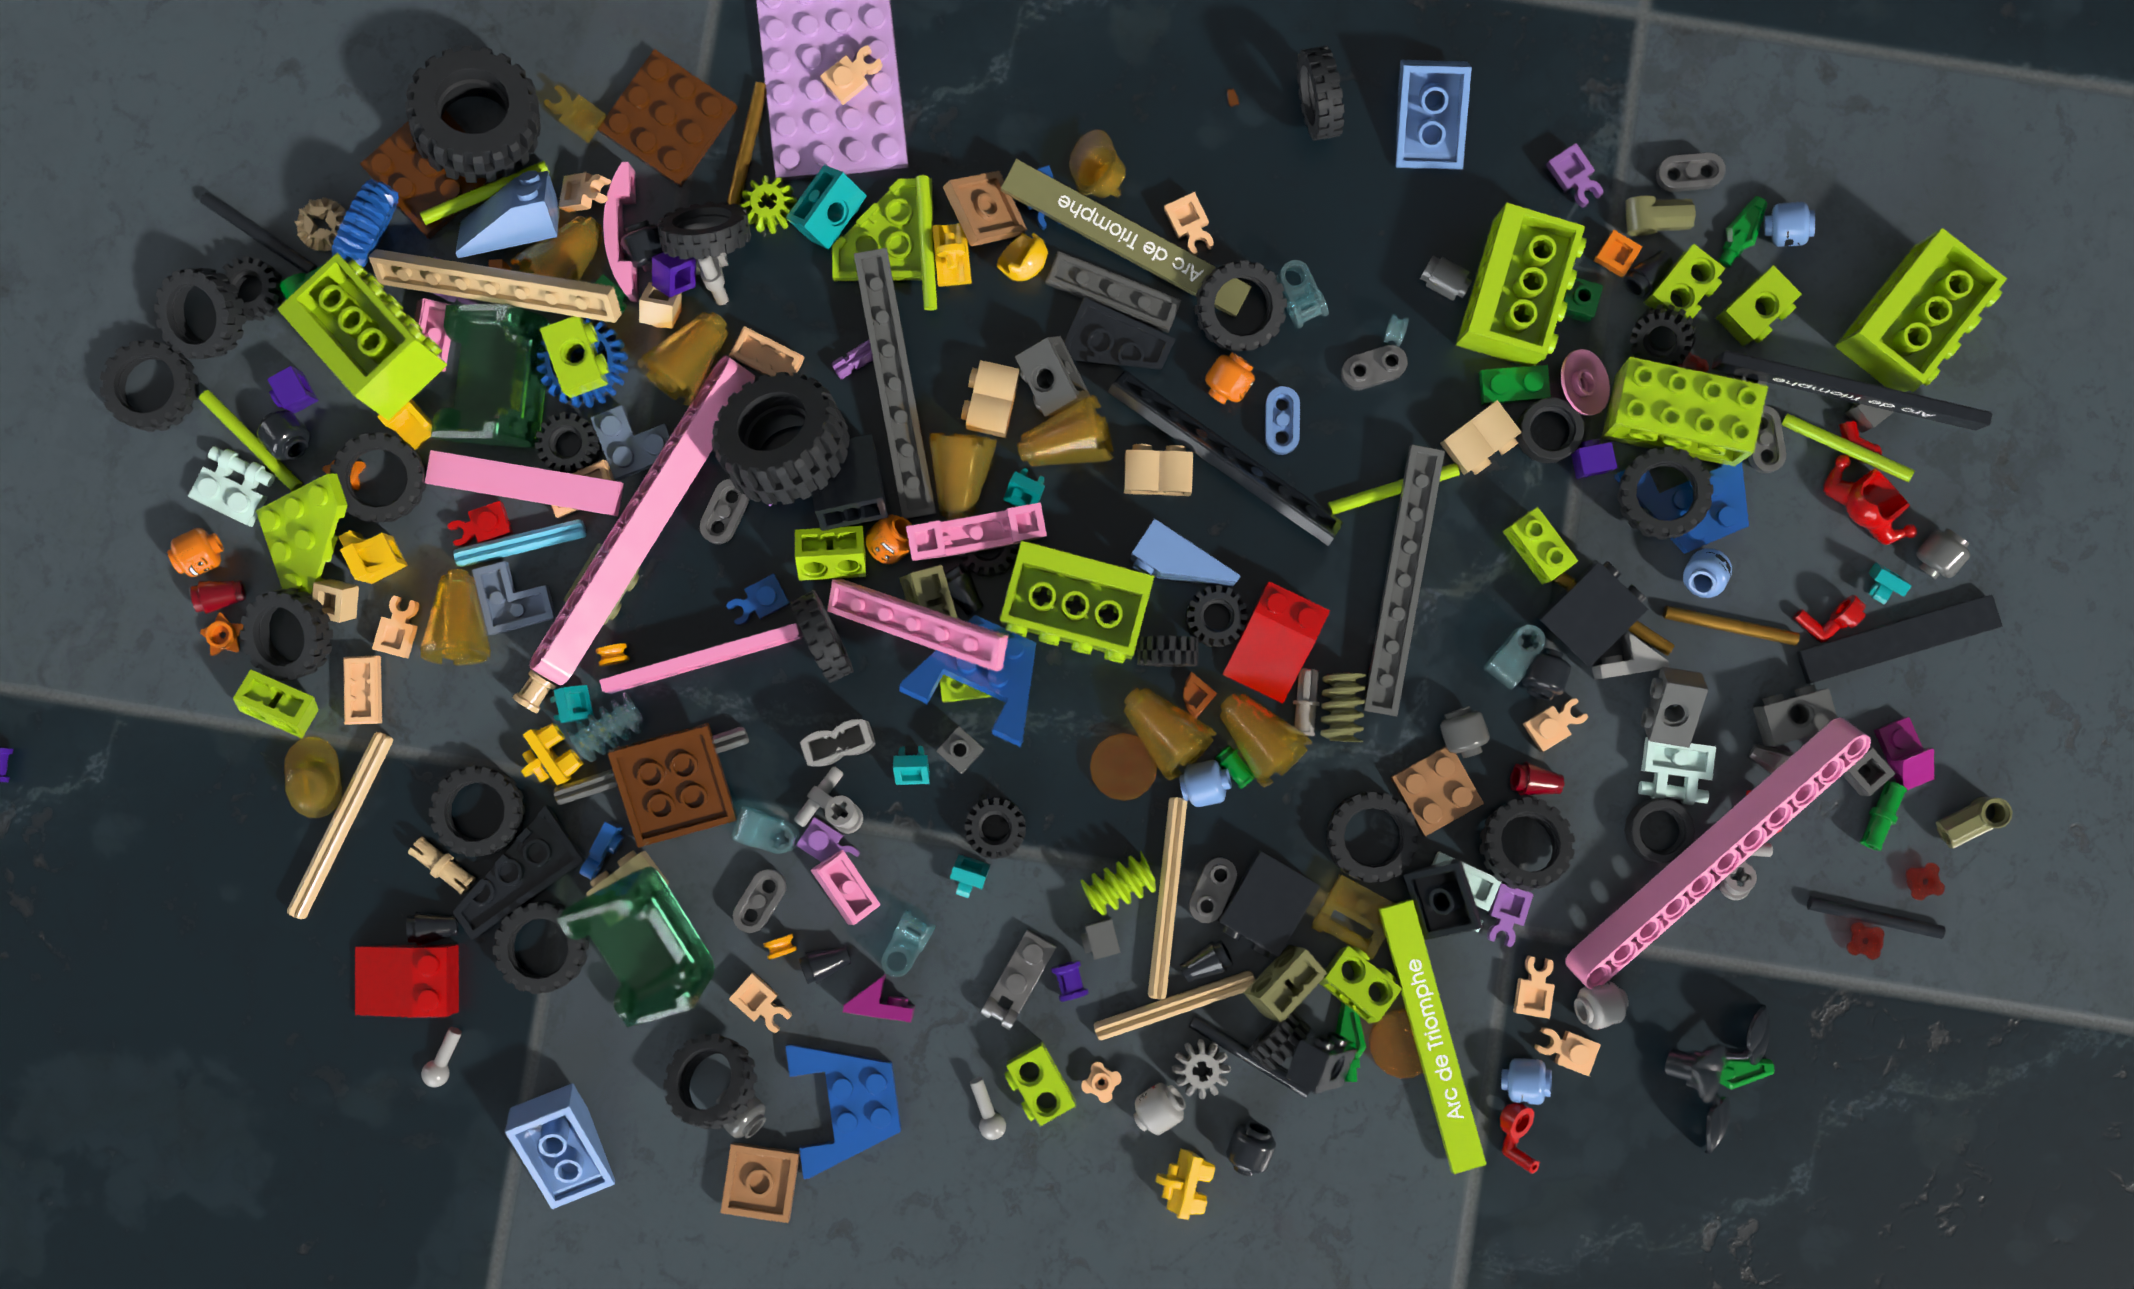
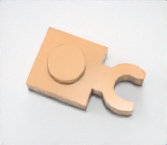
[820,45,883,105]
[559,172,611,212]
[1164,192,1214,256]
[372,596,419,659]
[1523,698,1588,752]
[1513,955,1555,1019]
[729,972,792,1033]
[1534,1027,1601,1076]

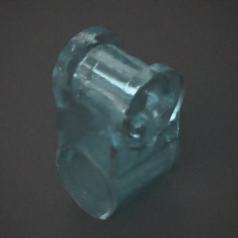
[1277,260,1329,329]
[1484,625,1545,690]
[731,806,800,854]
[881,909,936,977]

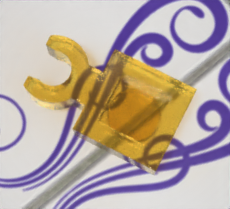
[544,85,607,143]

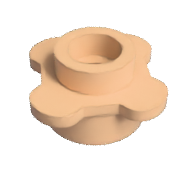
[1081,1062,1121,1103]

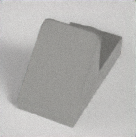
[1592,633,1670,680]

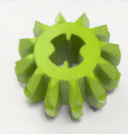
[740,175,798,234]

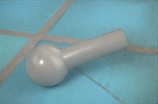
[421,1027,462,1087]
[970,1077,1006,1140]

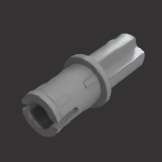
[1293,668,1320,736]

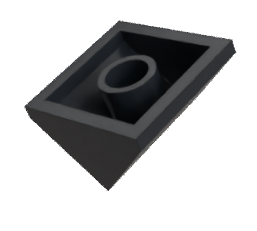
[1404,859,1483,940]

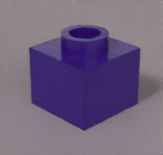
[652,252,696,298]
[267,366,318,414]
[1571,439,1618,480]

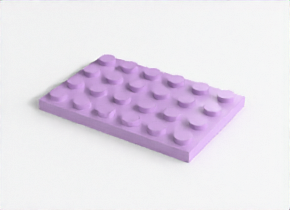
[757,0,909,181]

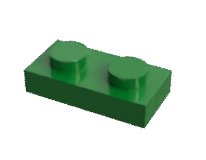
[1479,365,1551,405]

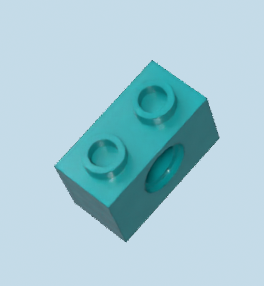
[786,164,867,249]

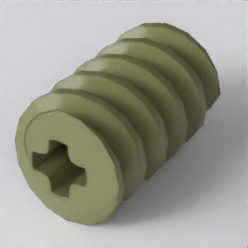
[1320,673,1366,742]

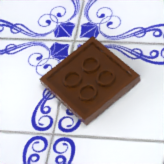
[598,49,737,188]
[360,110,503,239]
[608,723,737,848]

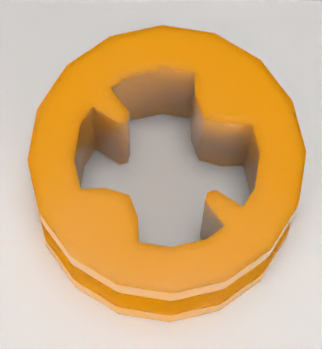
[596,643,630,666]
[763,934,797,960]

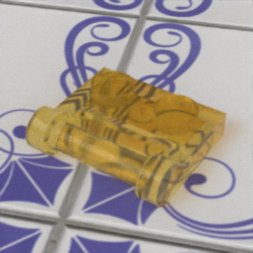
[1311,874,1394,960]

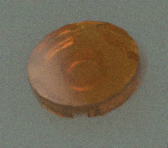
[1090,733,1157,801]
[1369,1009,1423,1078]

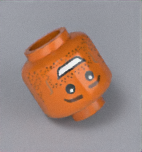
[1205,352,1255,404]
[865,514,912,565]
[167,528,224,577]

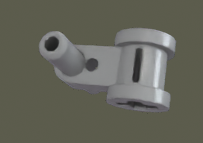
[696,252,729,305]
[794,767,863,834]
[1719,843,1773,900]

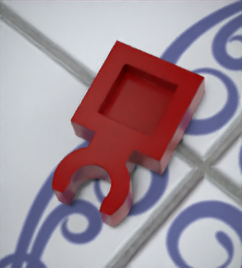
[447,501,513,547]

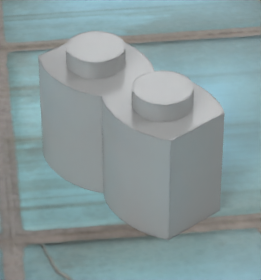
[800,719,876,766]

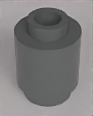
[1420,255,1472,301]

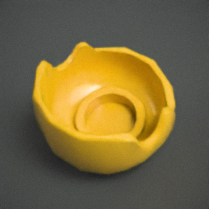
[996,233,1048,281]

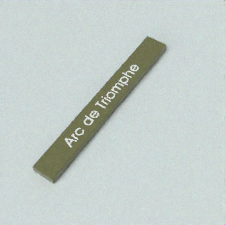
[1000,159,1252,318]

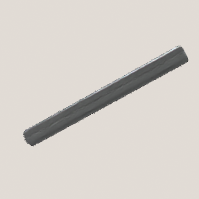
[553,727,749,805]

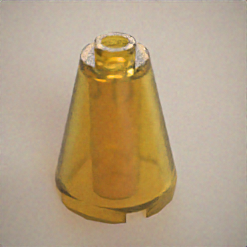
[510,216,604,281]
[638,312,728,406]
[1017,395,1114,466]
[929,433,997,521]
[420,569,491,665]
[1124,688,1216,780]
[1220,694,1312,787]

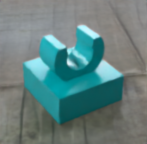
[1003,468,1045,507]
[1868,562,1912,604]
[550,685,594,723]
[893,746,930,785]
[950,854,991,898]

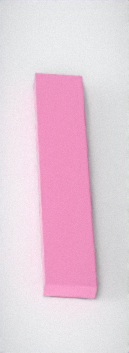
[425,450,624,516]
[827,578,1008,671]
[600,623,803,694]

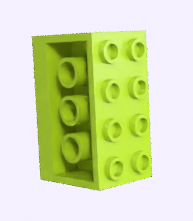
[1456,203,1587,366]
[1834,228,2007,392]
[277,253,447,421]
[1601,357,1768,466]
[1000,541,1154,664]

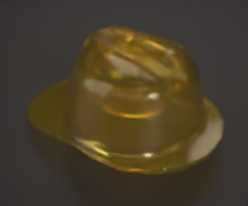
[1069,130,1126,198]
[284,737,342,818]

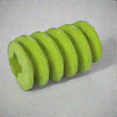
[1080,851,1156,916]

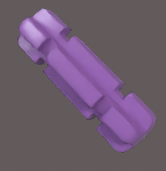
[832,340,873,378]

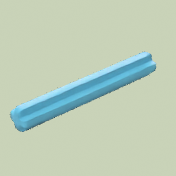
[453,519,586,567]

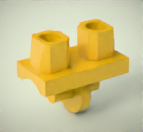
[932,223,972,287]
[521,723,583,785]
[1155,1148,1215,1220]

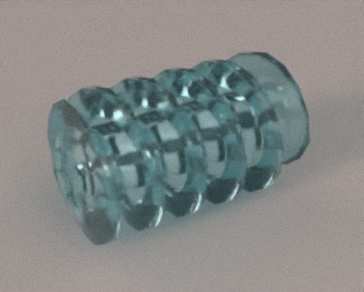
[567,692,643,762]

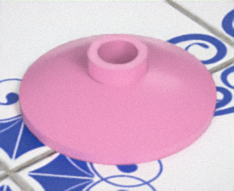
[1561,349,1610,416]

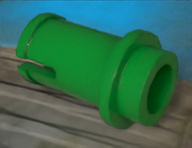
[1215,745,1257,789]

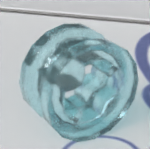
[1383,313,1409,347]

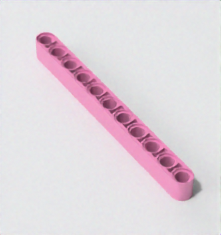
[529,356,755,685]
[1566,718,1871,989]

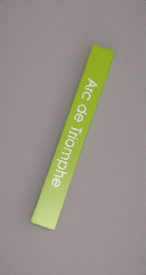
[1378,899,1487,1174]

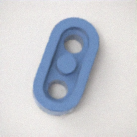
[1265,386,1300,455]

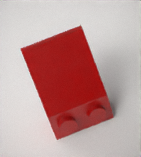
[1222,581,1330,704]
[355,944,459,1017]

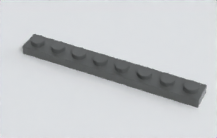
[854,248,936,519]
[1362,445,1445,716]

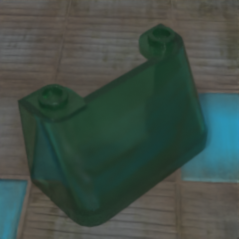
[431,304,550,448]
[557,867,714,1028]

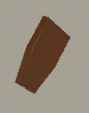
[1227,89,1239,106]

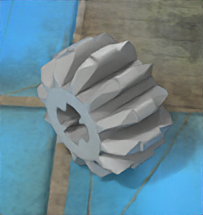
[1172,1039,1231,1099]

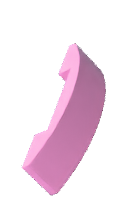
[603,162,639,302]
[906,503,1047,561]

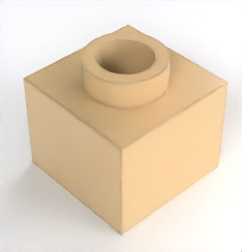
[639,282,681,329]
[312,579,359,623]

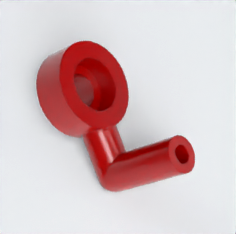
[1793,595,1866,642]
[1500,1102,1539,1174]

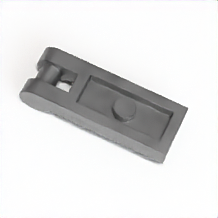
[980,930,1057,1030]

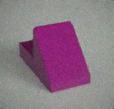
[1874,717,1934,790]
[843,974,915,1023]

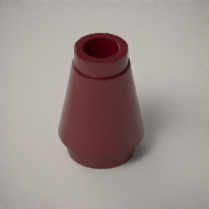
[190,580,246,614]
[1510,762,1564,795]

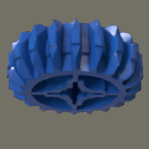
[332,179,399,267]
[537,318,628,408]

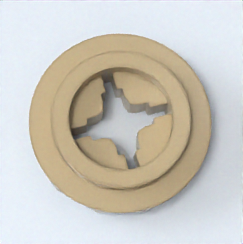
[294,197,346,251]

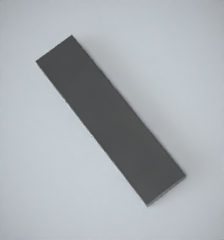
[1046,251,1181,333]

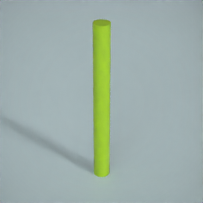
[420,160,549,225]
[916,175,937,310]
[199,390,302,492]
[1781,413,1915,482]
[1328,463,1460,515]

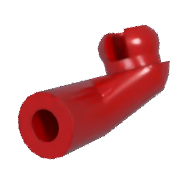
[1839,421,1882,464]

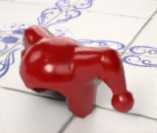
[1823,454,1917,545]

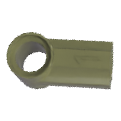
[1625,196,1696,236]
[1936,796,2012,849]

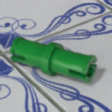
[1859,781,1907,851]

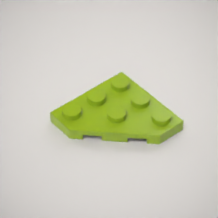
[832,178,933,281]
[256,474,348,595]

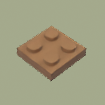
[943,171,1027,246]
[1390,746,1484,836]
[720,1142,800,1223]

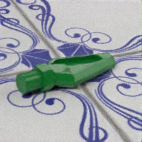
[1718,196,1768,268]
[1336,1002,1366,1082]
[1720,1058,1775,1090]

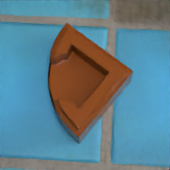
[1183,672,1217,719]

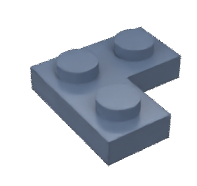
[590,405,671,481]
[472,561,557,636]

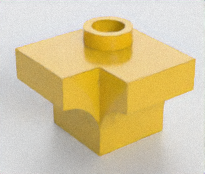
[338,530,408,584]

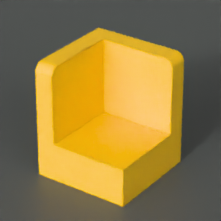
[377,399,439,450]

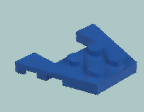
[1614,462,1749,554]
[899,615,1036,747]
[785,1044,902,1179]

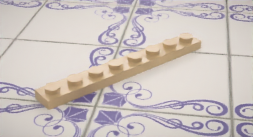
[369,249,621,323]

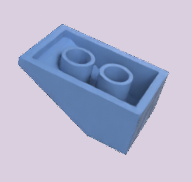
[1396,60,1472,169]
[455,171,560,258]
[1130,519,1240,588]
[505,1083,615,1209]

